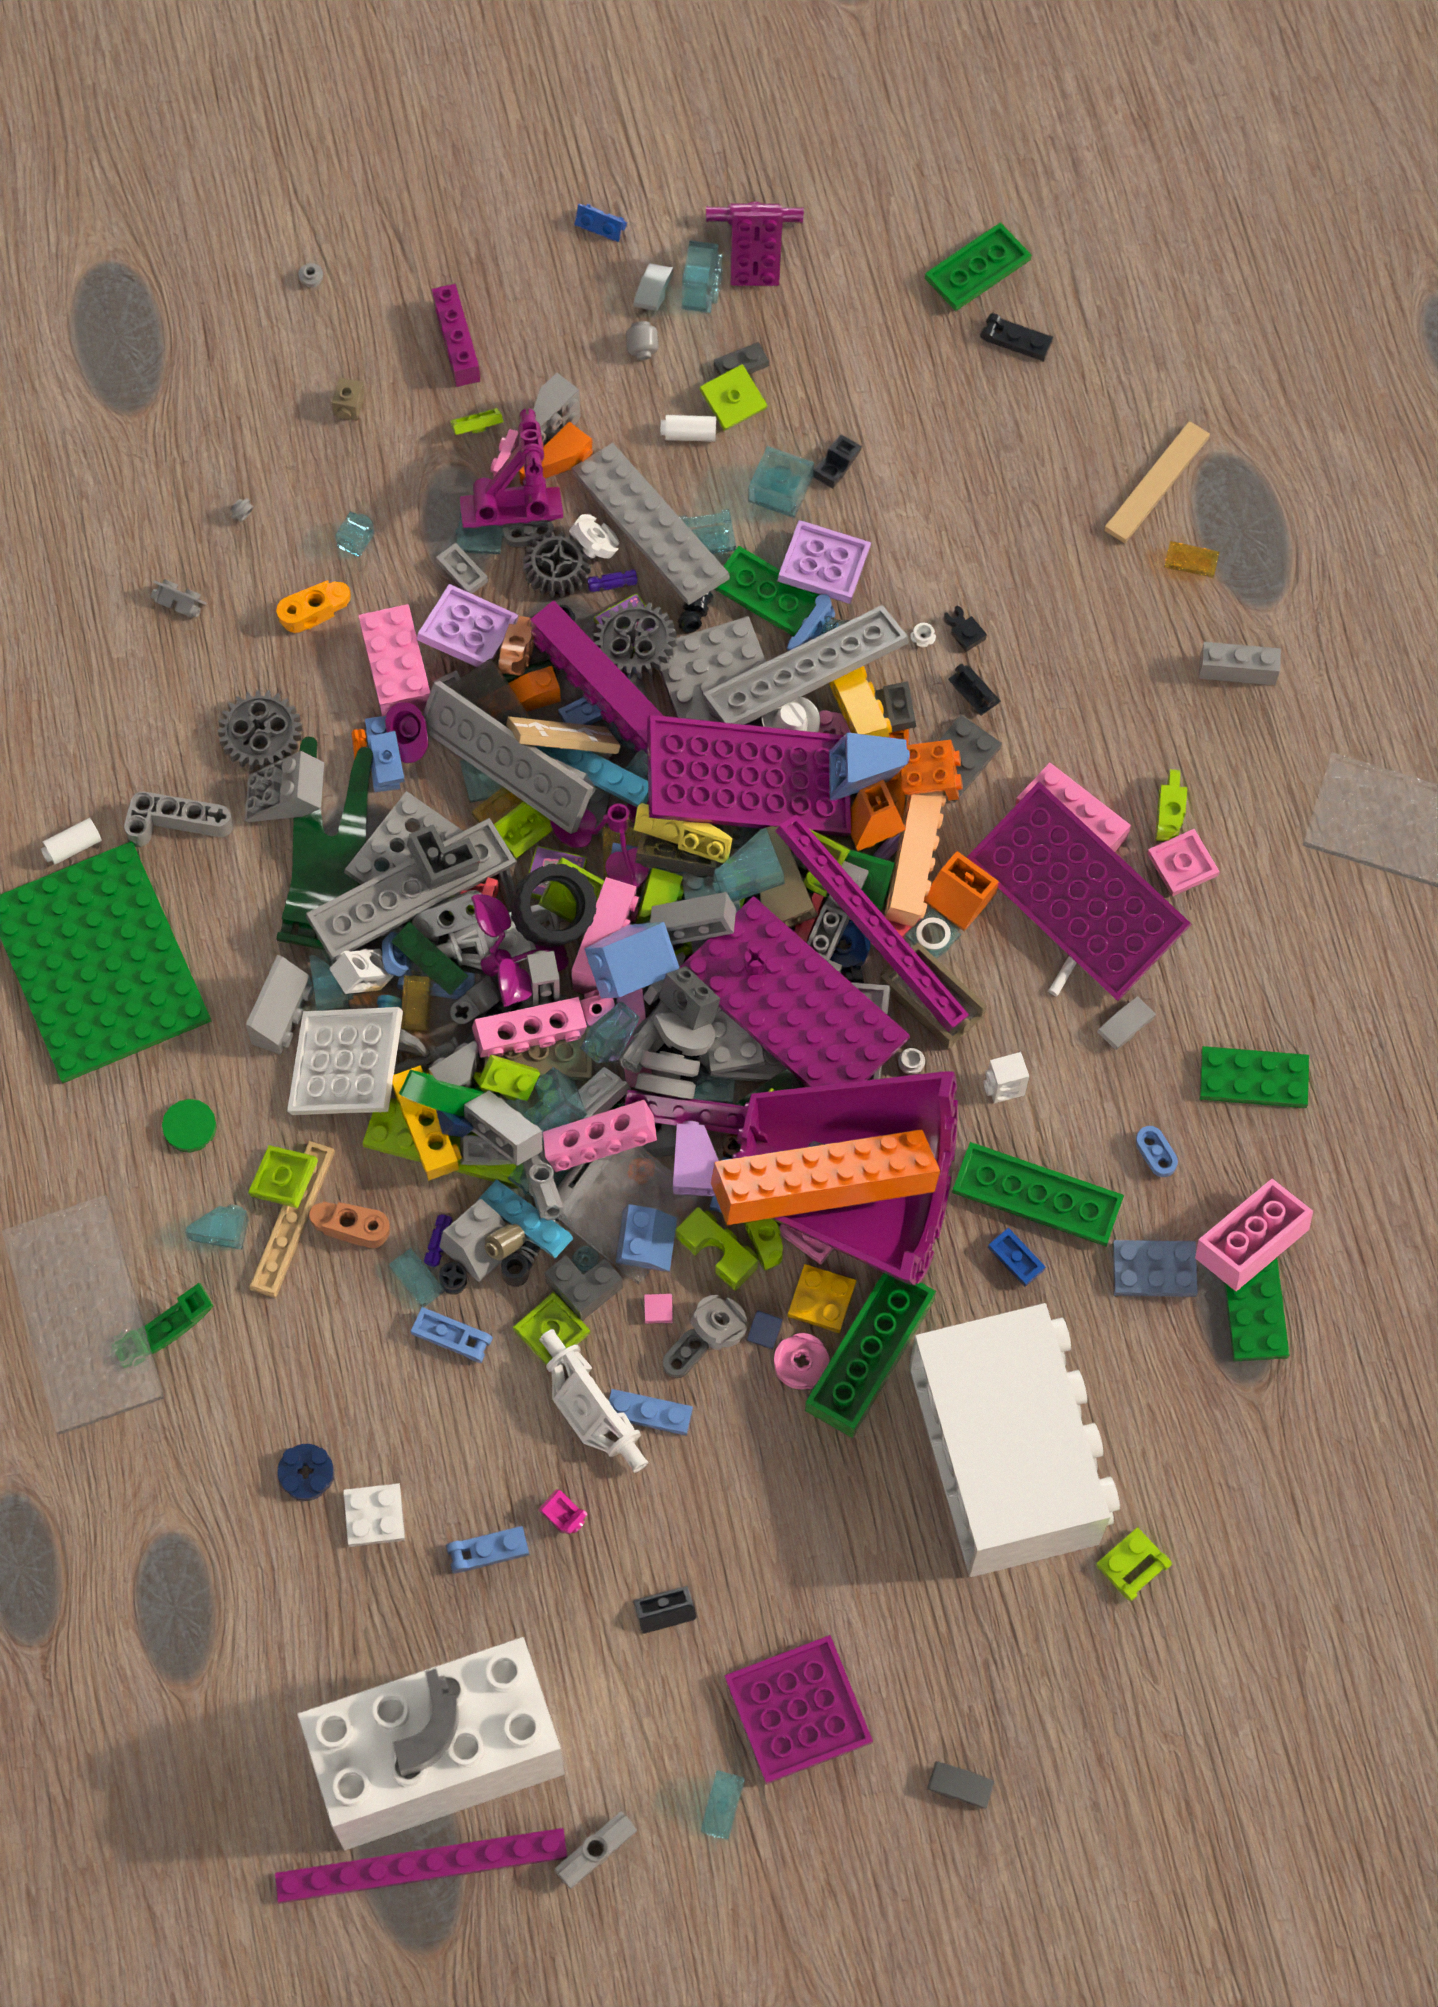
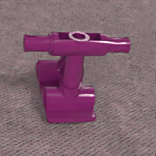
[706,202,804,286]
[460,408,564,528]

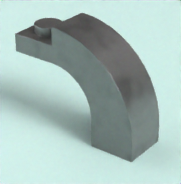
[393,1668,459,1777]

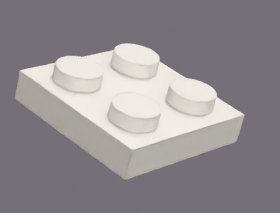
[344,1484,405,1547]

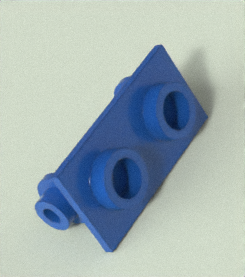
[574,204,627,242]

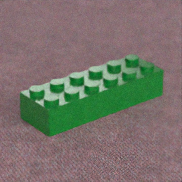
[805,1273,936,1438]

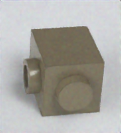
[332,377,365,420]

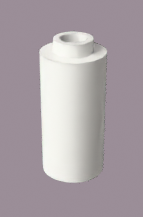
[660,415,716,442]
[40,818,102,865]

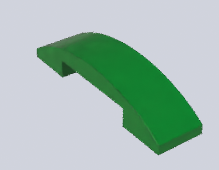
[399,1070,501,1116]
[111,1283,214,1369]

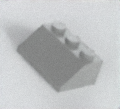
[246,955,314,1055]

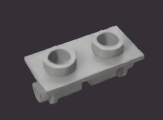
[151,579,207,618]

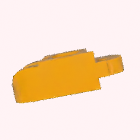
[276,580,351,633]

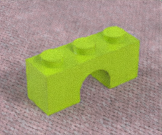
[676,1207,758,1291]

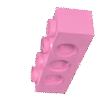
[472,997,587,1058]
[543,1100,657,1172]

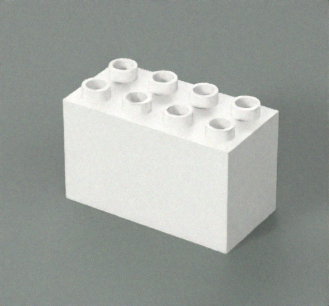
[909,1303,1120,1578]
[298,1637,565,1850]

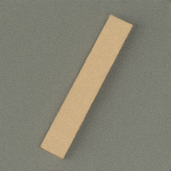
[1104,421,1210,544]
[249,1141,335,1298]

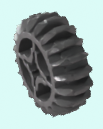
[523,532,591,598]

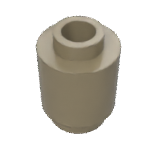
[485,1224,526,1261]

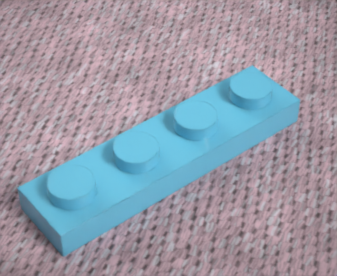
[479,1179,573,1258]

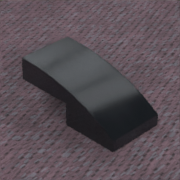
[812,434,862,489]

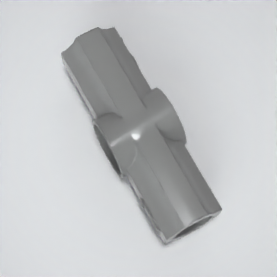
[619,1000,674,1074]
[522,1147,564,1220]
[554,1812,637,1889]

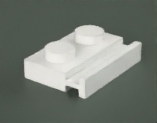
[566,1067,631,1119]

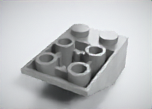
[533,373,581,447]
[245,751,324,822]

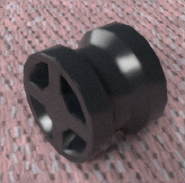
[683,592,713,617]
[439,1262,467,1295]

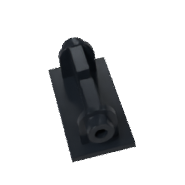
[948,663,1001,716]

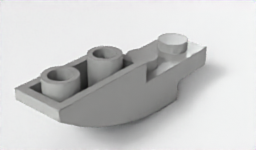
[807,861,868,962]

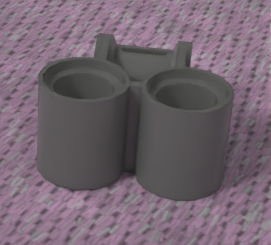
[450,975,502,1024]

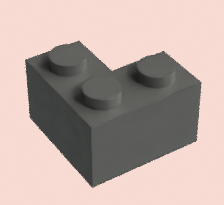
[407,824,480,891]
[545,1255,623,1321]

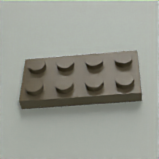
[484,1025,592,1081]

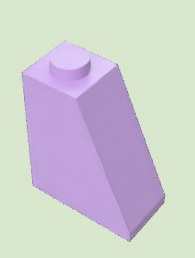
[673,1121,718,1197]

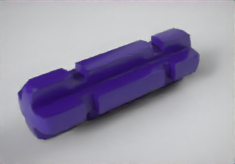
[587,570,638,592]
[424,1214,453,1267]

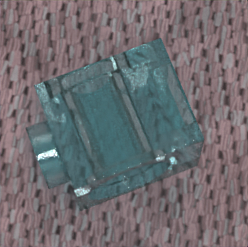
[335,511,374,557]

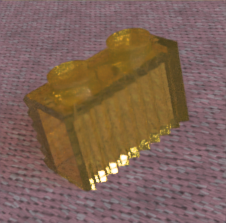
[401,975,433,1031]

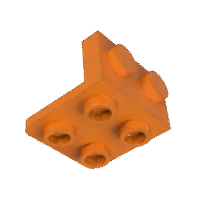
[901,739,963,801]

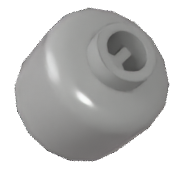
[626,321,659,360]

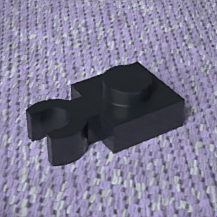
[944,606,987,652]

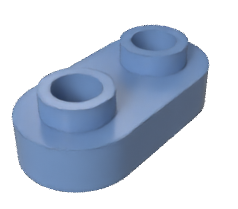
[382,932,410,976]
[1136,1126,1178,1177]

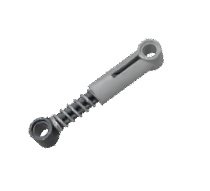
[501,1154,613,1287]

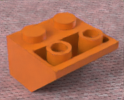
[850,779,906,851]
[924,851,999,931]

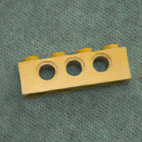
[392,1065,462,1181]

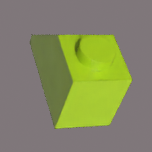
[635,867,684,924]

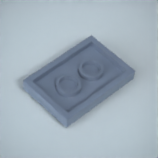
[1113,1240,1197,1297]

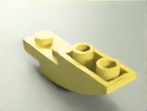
[634,803,732,864]

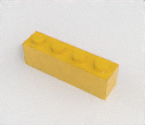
[828,666,892,738]

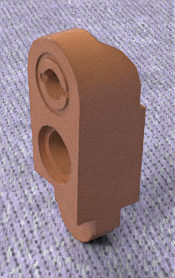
[499,616,534,675]
[309,1201,390,1248]

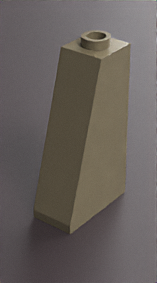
[755,825,818,928]

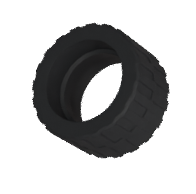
[510,863,597,948]

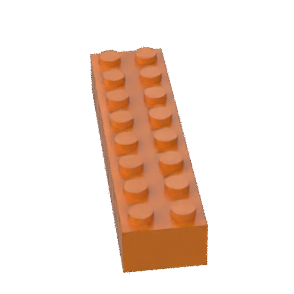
[711,1130,940,1225]

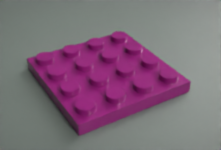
[724,1635,873,1785]

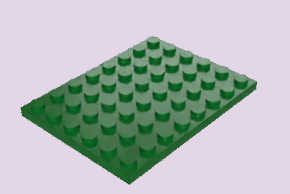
[0,841,212,1084]

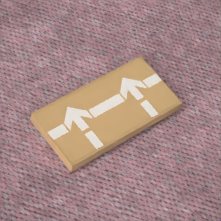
[506,717,620,754]

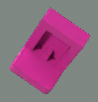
[538,1489,588,1534]

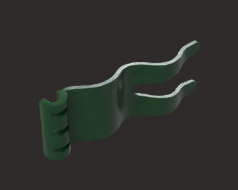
[276,736,373,950]

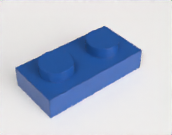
[988,1228,1046,1287]

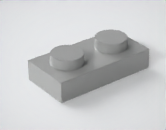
[436,543,488,594]

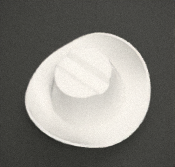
[761,697,820,732]

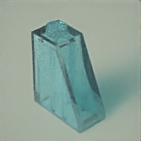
[712,828,785,902]

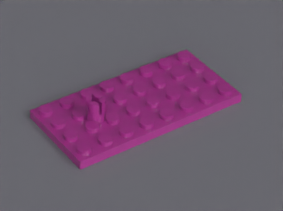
[647,715,851,837]
[966,782,1192,1001]
[679,896,910,1087]

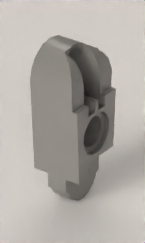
[412,890,482,938]

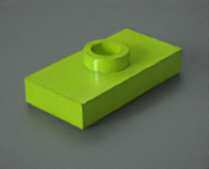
[450,408,504,435]

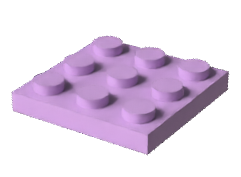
[777,520,871,604]
[416,584,518,671]

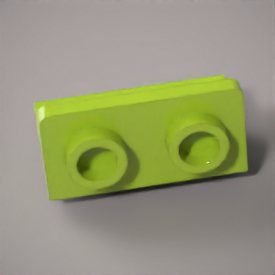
[494,802,552,859]
[473,1055,540,1101]

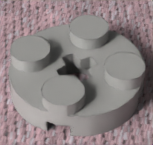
[690,1295,747,1350]

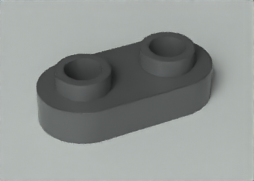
[503,520,554,547]
[663,1329,709,1378]

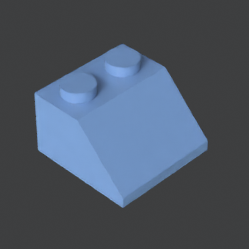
[615,1204,677,1272]

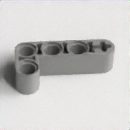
[124,792,233,847]

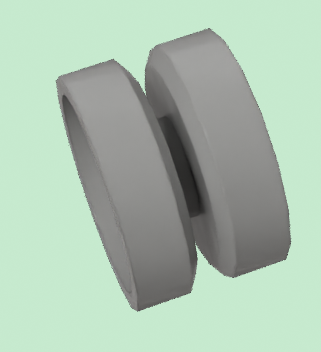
[635,1050,700,1099]

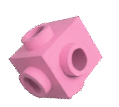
[580,990,619,1030]

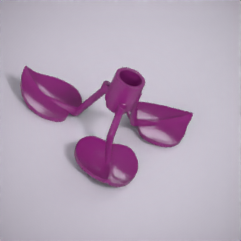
[550,800,649,888]
[471,894,569,1006]

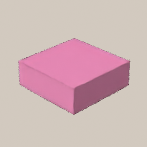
[644,1294,673,1324]

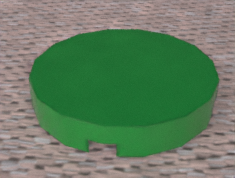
[162,1099,217,1153]

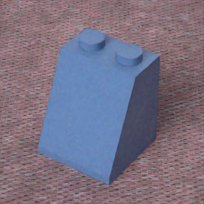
[829,733,910,800]
[585,922,679,999]

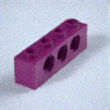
[432,283,481,387]

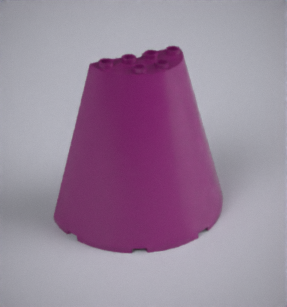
[732,1071,958,1285]

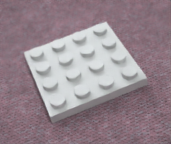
[287,1007,403,1115]

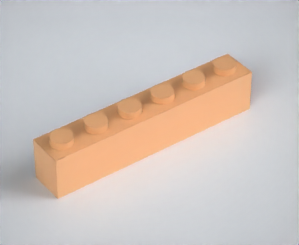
[884,790,947,927]

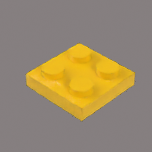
[787,1264,857,1333]

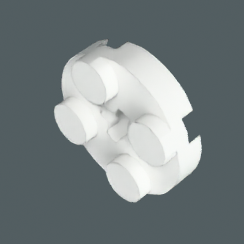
[569,514,619,558]

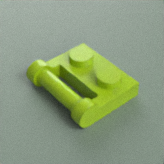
[1096,1527,1172,1602]

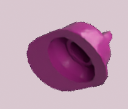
[385,702,428,763]

